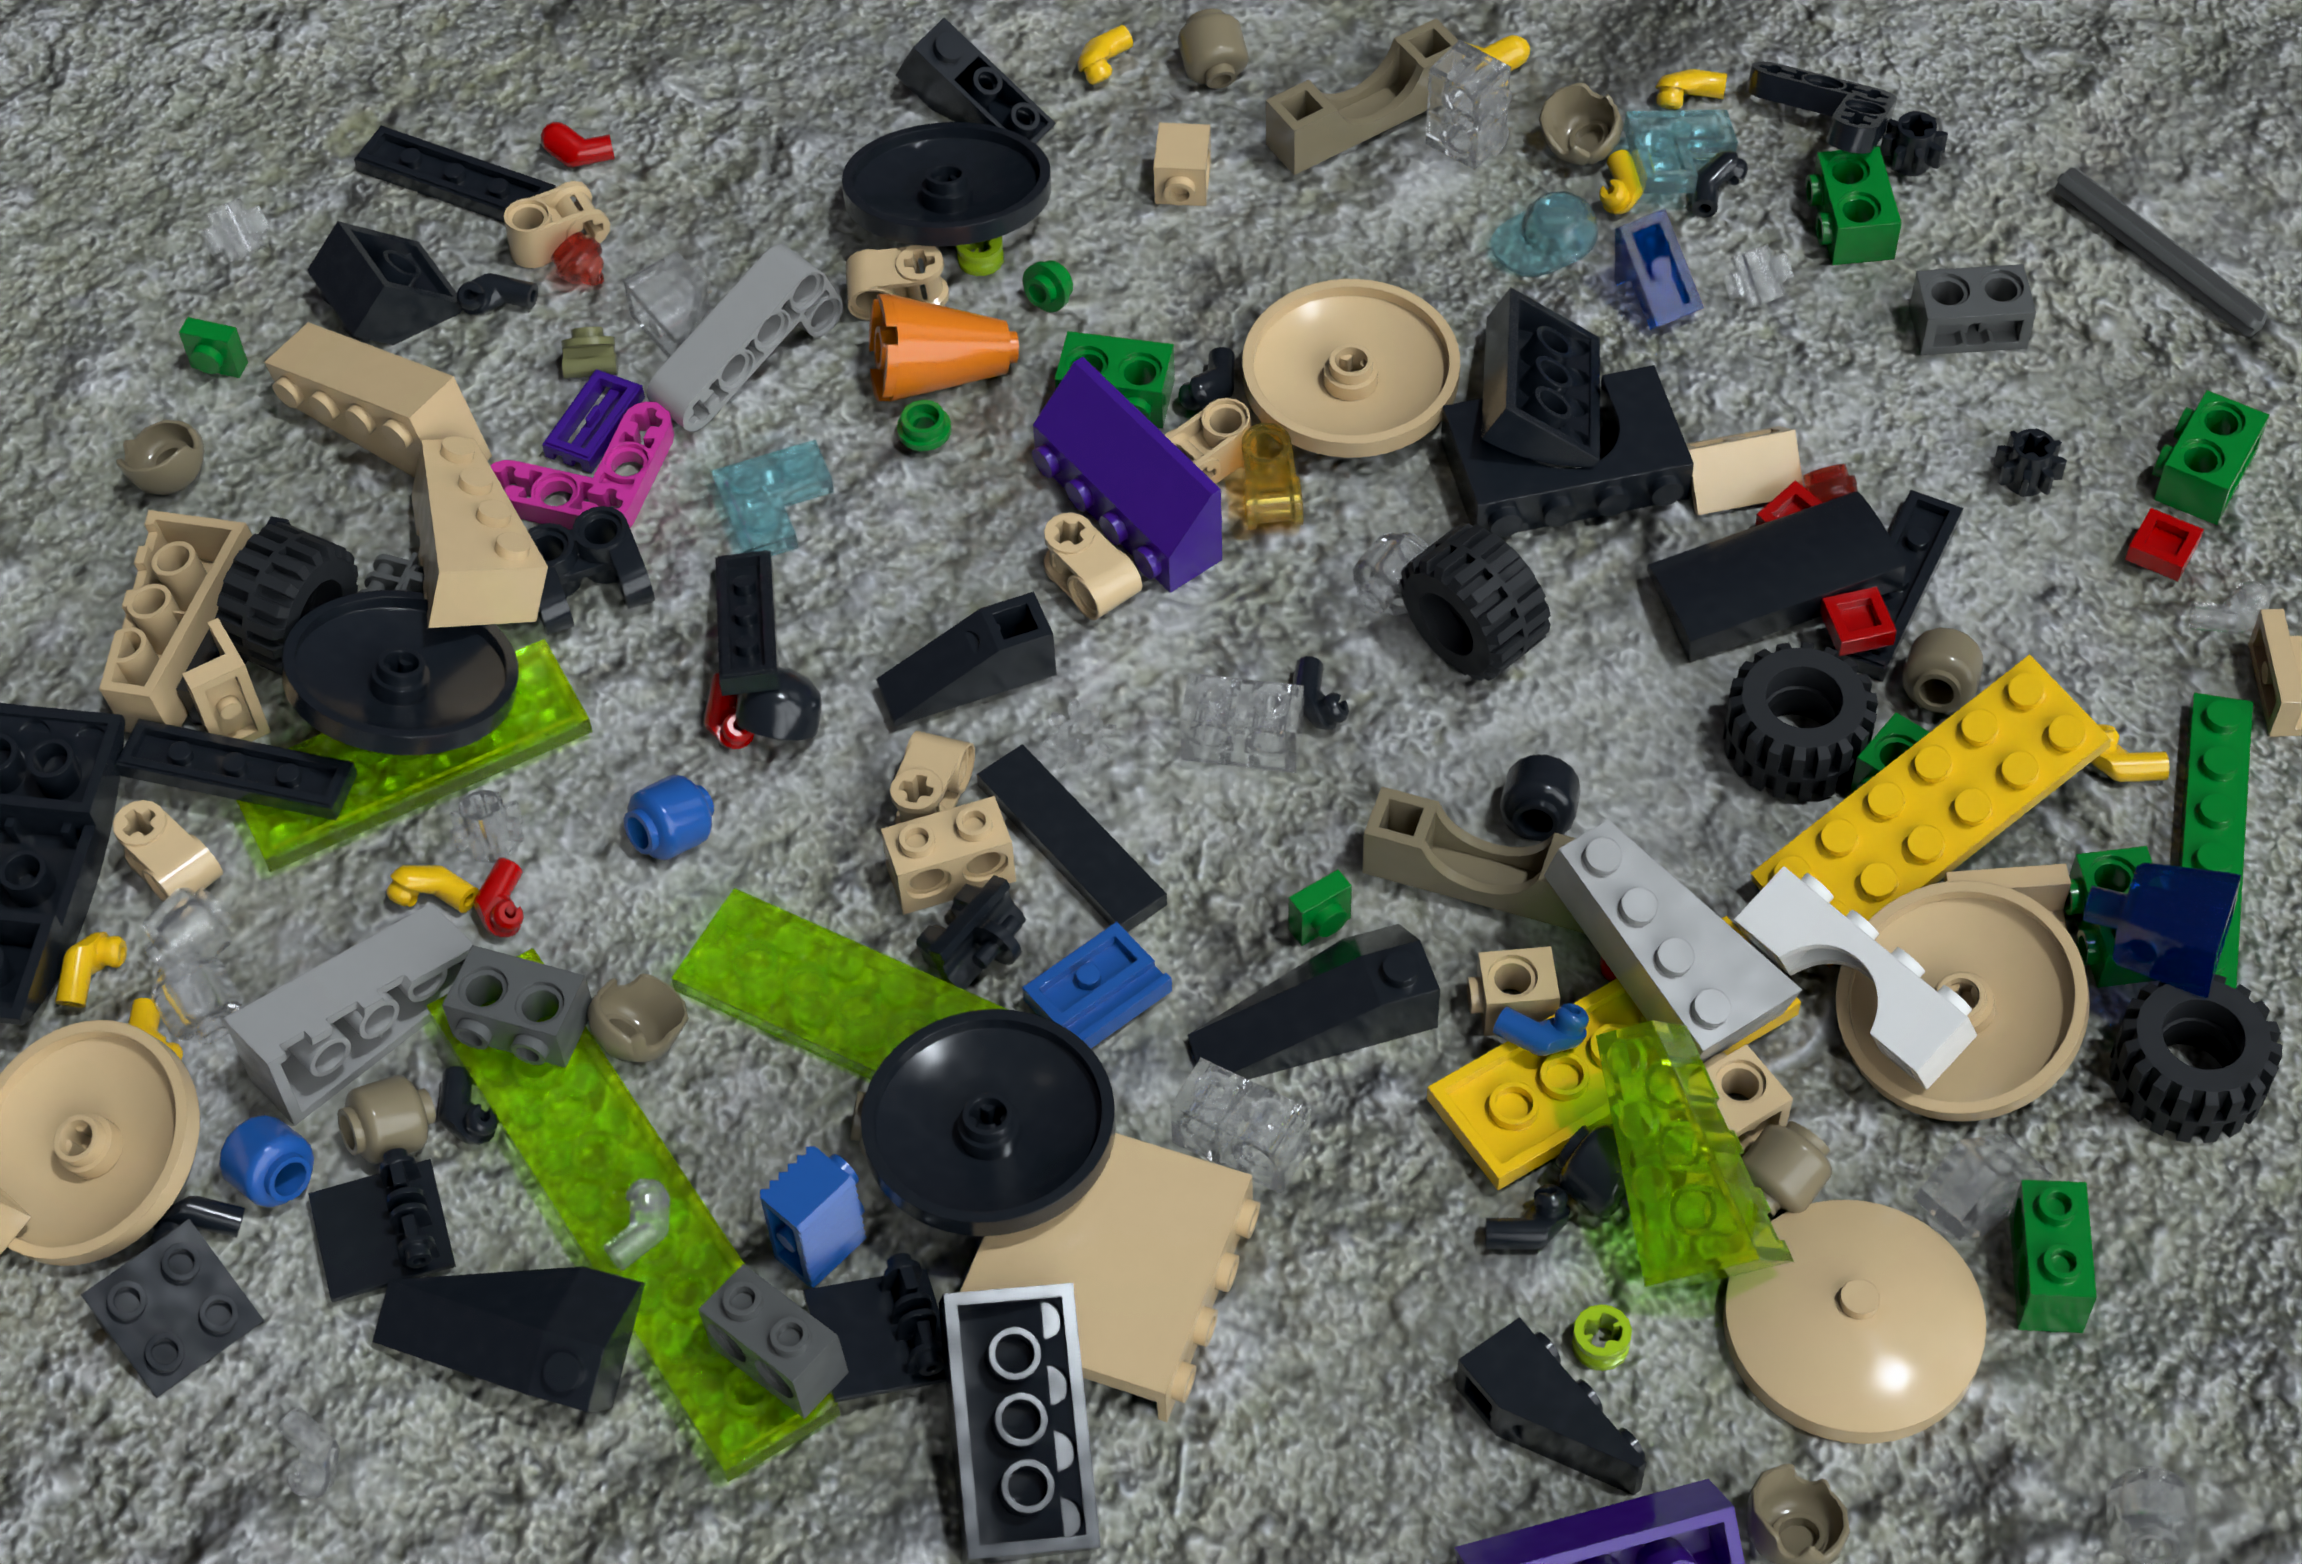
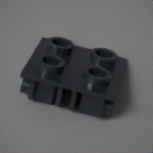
[308,1148,456,1303]
[81,1219,264,1398]
[803,1253,946,1403]

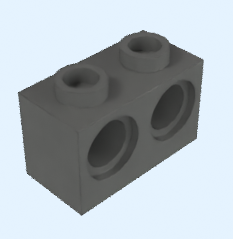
[1909,264,2036,355]
[442,945,592,1068]
[698,1264,849,1419]

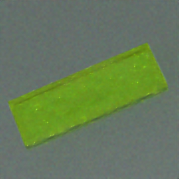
[235,638,593,872]
[671,888,1009,1080]

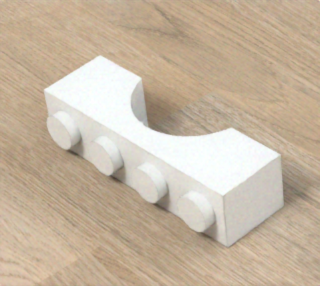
[1734,866,1977,1090]

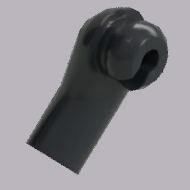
[1692,150,1748,218]
[457,273,538,315]
[1178,347,1235,411]
[1291,656,1349,730]
[438,1066,499,1145]
[1485,1184,1571,1250]
[151,1196,245,1244]

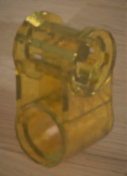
[1242,423,1304,530]

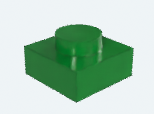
[178,317,248,378]
[1288,869,1352,946]

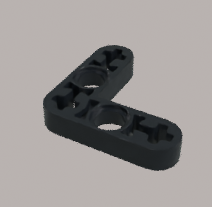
[1746,61,1897,154]

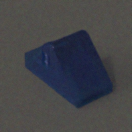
[1614,208,1704,330]

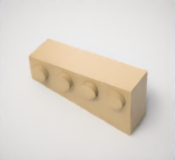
[264,322,492,478]
[411,436,548,628]
[99,510,252,733]

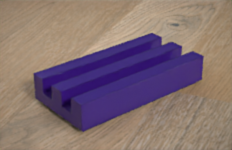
[542,369,645,473]

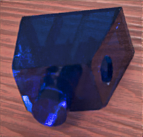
[2083,863,2241,998]

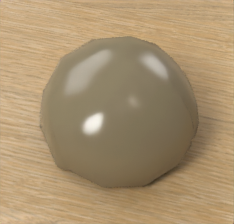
[1539,83,1624,166]
[116,420,204,495]
[587,973,689,1063]
[1747,1464,1850,1564]

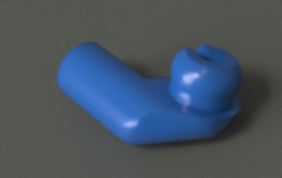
[1493,1003,1589,1056]

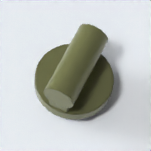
[561,327,618,379]

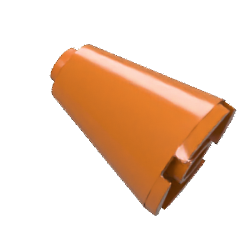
[869,293,1019,402]

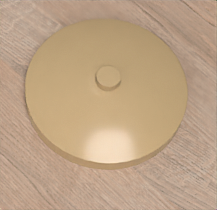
[1242,279,1460,458]
[1836,880,2090,1122]
[0,1020,200,1266]
[1723,1200,1986,1444]

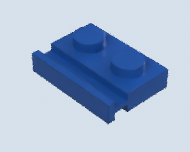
[1022,922,1172,1048]

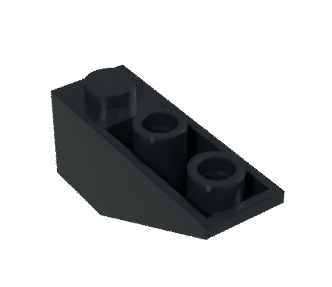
[895,17,1056,144]
[876,591,1057,726]
[1456,1317,1646,1495]

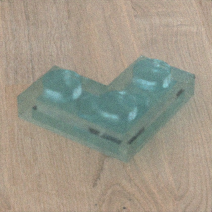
[1623,110,1738,195]
[711,440,834,556]

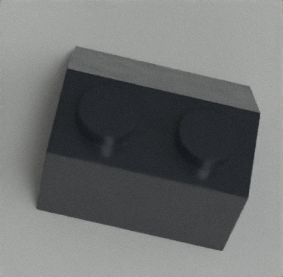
[307,221,463,345]

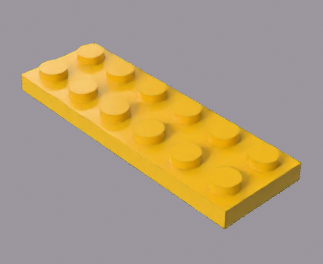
[1750,654,2111,968]
[1427,916,1801,1190]

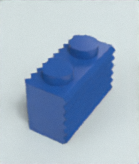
[760,1146,867,1288]

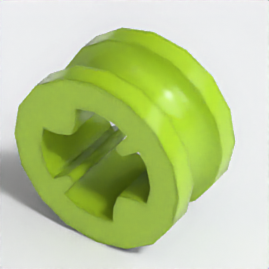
[956,236,1004,276]
[1572,1304,1632,1371]

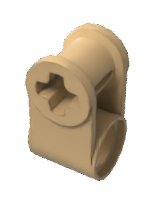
[504,181,611,268]
[846,245,949,321]
[1165,398,1253,484]
[1044,513,1142,620]
[890,731,975,825]
[113,800,223,911]

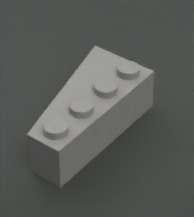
[1544,819,1802,1075]
[223,903,475,1126]

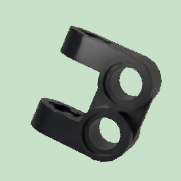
[528,506,655,635]

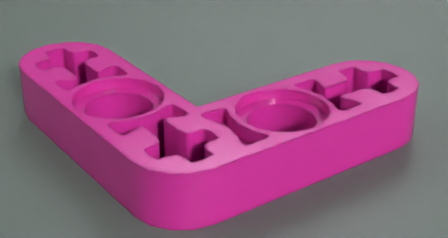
[490,402,674,530]

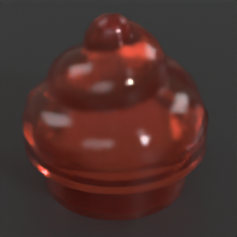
[551,231,604,286]
[1802,464,1858,503]

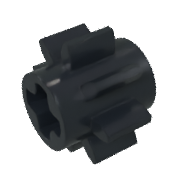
[1880,111,1948,176]
[1993,428,2067,497]

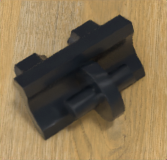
[916,875,1026,995]

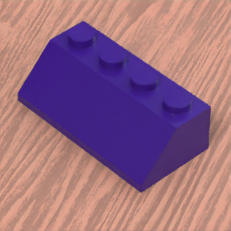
[1032,357,1222,593]
[1454,1479,1745,1564]

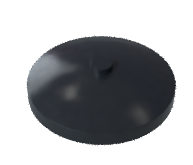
[842,122,1051,246]
[282,590,519,755]
[861,1009,1116,1236]

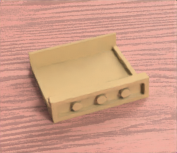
[960,1133,1260,1422]

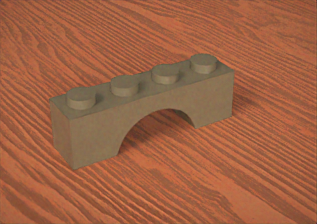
[1266,18,1466,175]
[1362,786,1584,933]

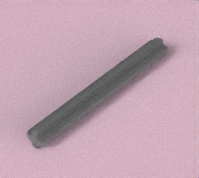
[2055,167,2268,337]

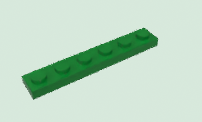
[2171,693,2253,989]

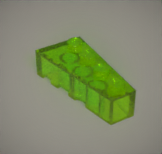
[1596,1020,1794,1288]

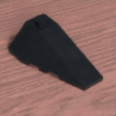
[1187,924,1440,1091]
[372,1266,645,1412]

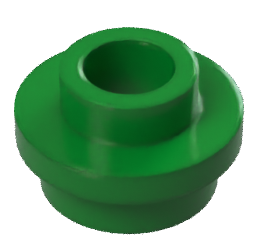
[1022,260,1073,313]
[897,400,952,451]

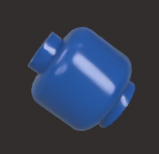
[624,774,714,861]
[219,1115,314,1208]

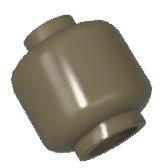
[1177,8,1249,89]
[1903,627,1983,713]
[337,1075,436,1164]
[1737,1121,1832,1218]

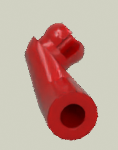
[540,122,615,167]
[704,673,754,749]
[474,858,524,938]

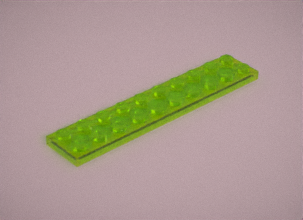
[426,948,841,1482]

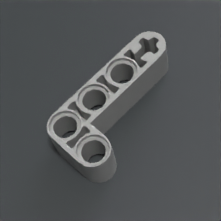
[647,244,843,432]

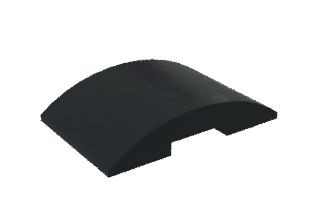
[0,703,125,1025]

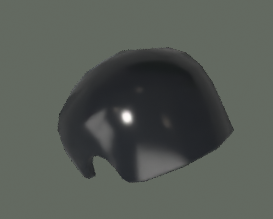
[735,667,822,741]

